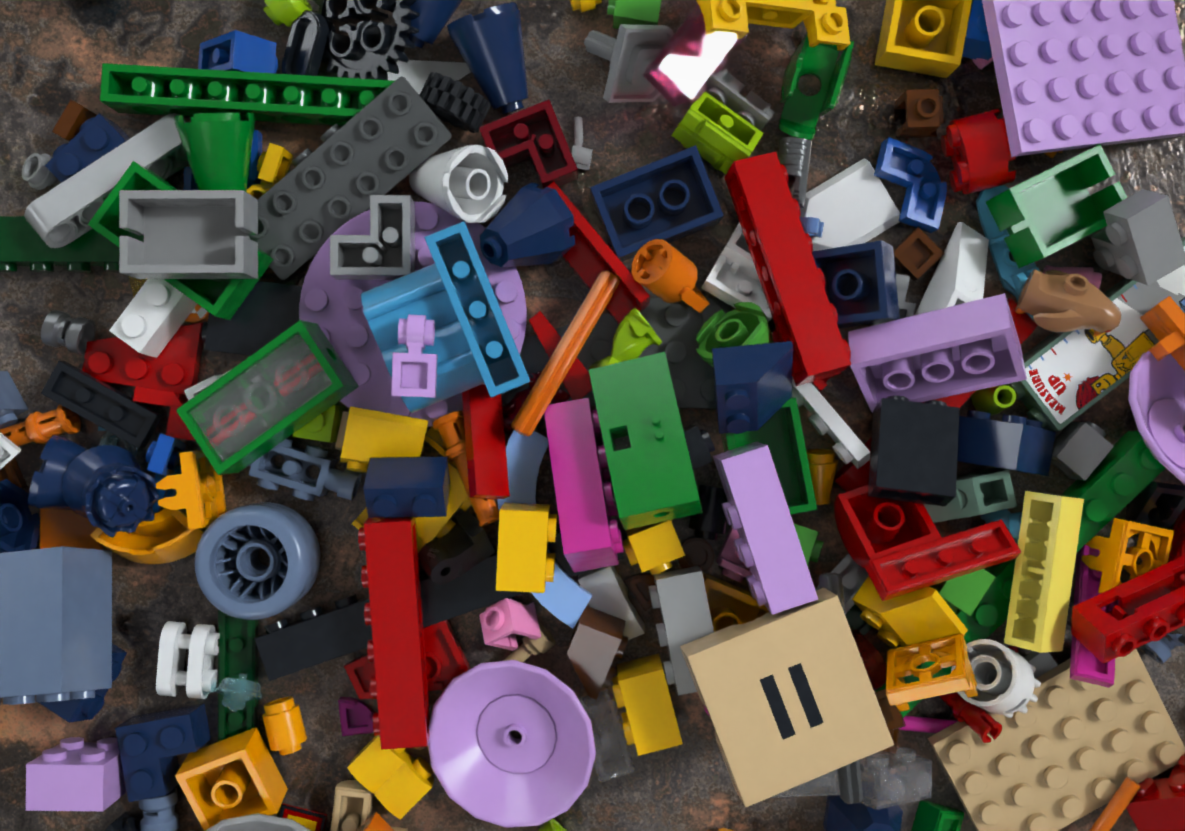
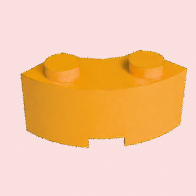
[90,508,204,564]

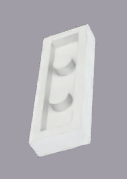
[791,376,870,469]

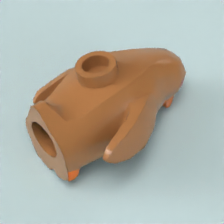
[1015,269,1121,336]

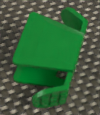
[778,33,854,140]

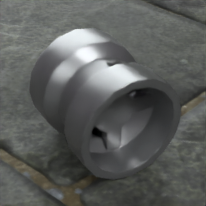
[41,309,96,355]

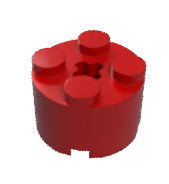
[941,109,1016,195]

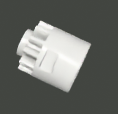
[951,639,1041,718]

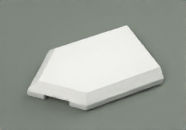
[800,158,900,251]

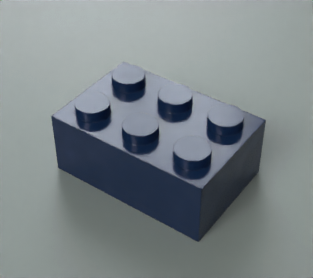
[590,145,724,262]

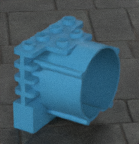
[361,221,531,413]

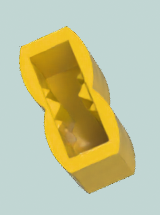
[347,736,435,820]

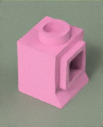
[479,598,541,651]

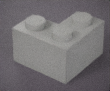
[1091,189,1185,286]
[330,195,415,280]

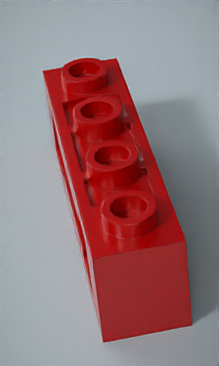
[1071,555,1185,664]

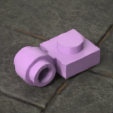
[391,314,438,398]

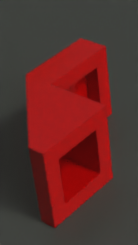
[133,386,196,441]

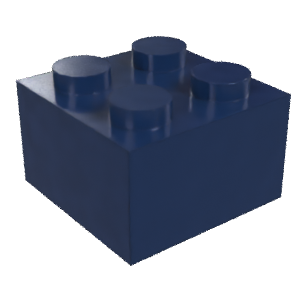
[812,240,900,328]

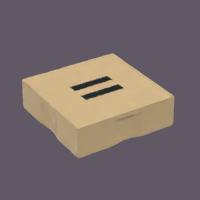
[680,588,894,807]

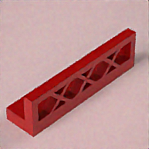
[547,182,650,325]

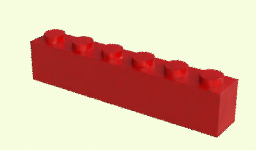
[724,152,851,386]
[358,517,430,750]

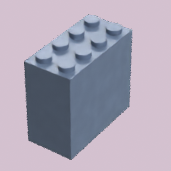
[0,546,112,705]

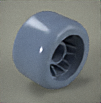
[195,502,321,620]

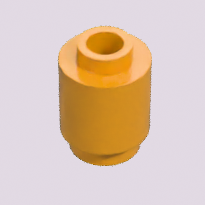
[262,696,307,755]

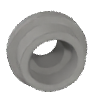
[22,153,56,190]

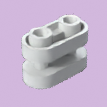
[156,621,220,699]

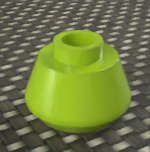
[263,0,312,27]

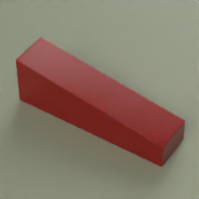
[529,311,593,400]

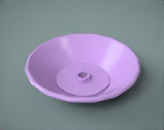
[1128,351,1185,485]
[428,660,596,828]

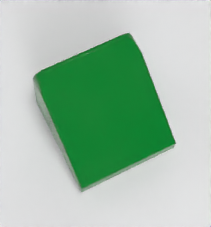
[911,801,964,831]

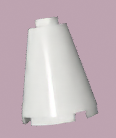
[409,144,508,223]

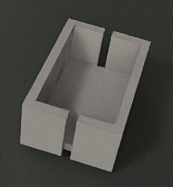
[119,190,258,279]

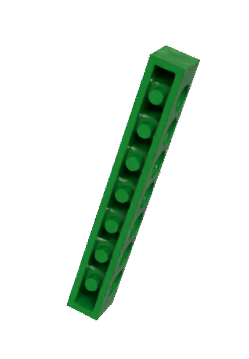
[100,63,394,126]

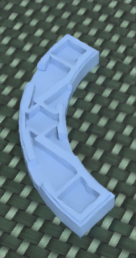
[497,430,592,629]

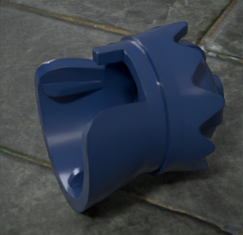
[62,445,159,537]

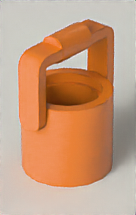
[631,239,710,313]

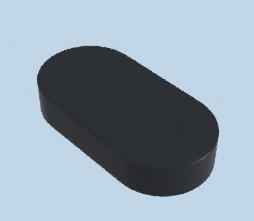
[282,10,329,76]

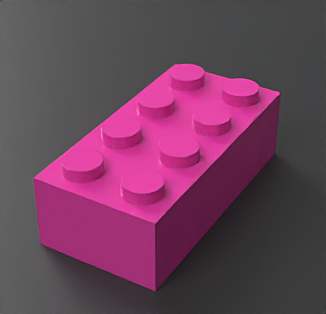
[544,398,624,572]

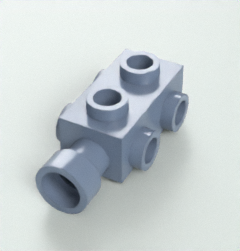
[248,438,362,501]

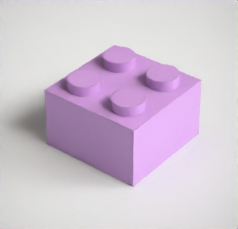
[25,737,127,812]

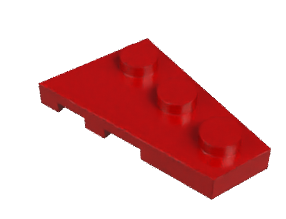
[82,323,204,395]
[344,619,471,700]

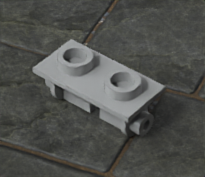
[697,68,775,131]

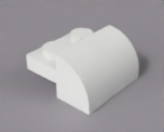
[701,222,772,322]

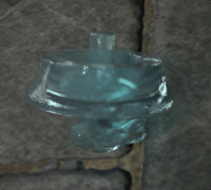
[215,673,263,712]

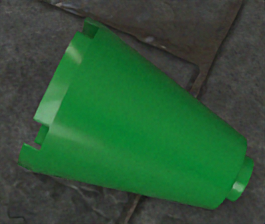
[174,113,255,192]

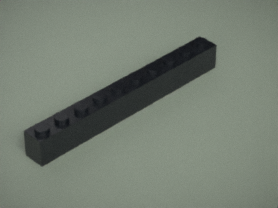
[255,523,624,681]

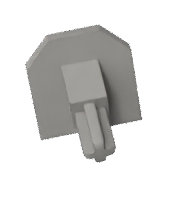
[584,24,681,103]

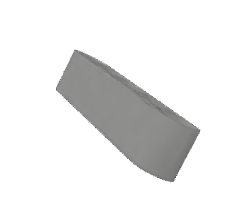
[24,113,189,248]

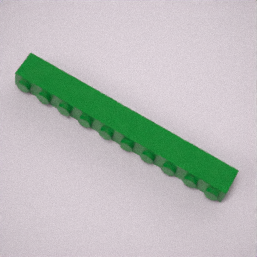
[869,431,1165,718]

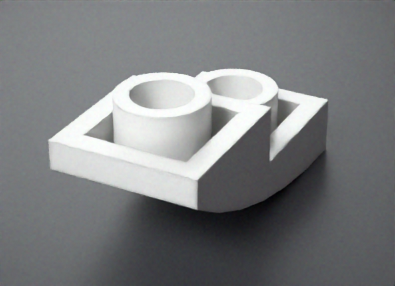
[578,566,645,640]

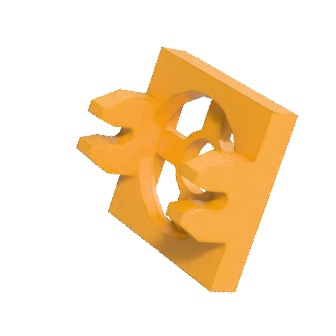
[156,450,227,530]
[1081,518,1174,593]
[886,634,978,712]

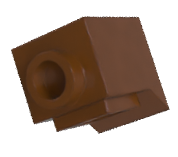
[895,89,944,138]

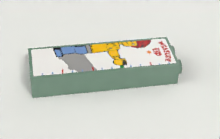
[1004,237,1185,431]

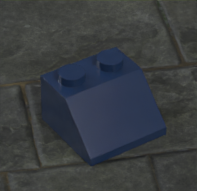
[712,341,793,434]

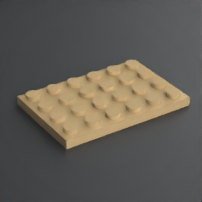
[927,649,1185,831]

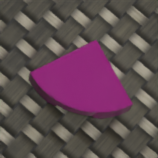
[338,697,375,736]

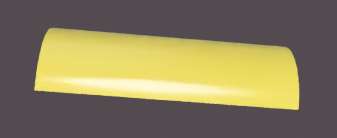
[1004,491,1084,653]

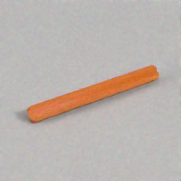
[511,270,620,436]

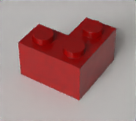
[1126,754,1185,831]

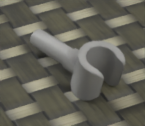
[571,117,593,170]

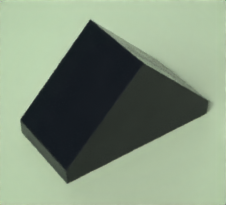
[1125,481,1185,537]

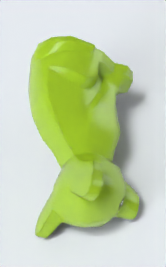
[588,308,662,369]

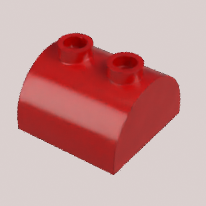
[834,485,942,568]

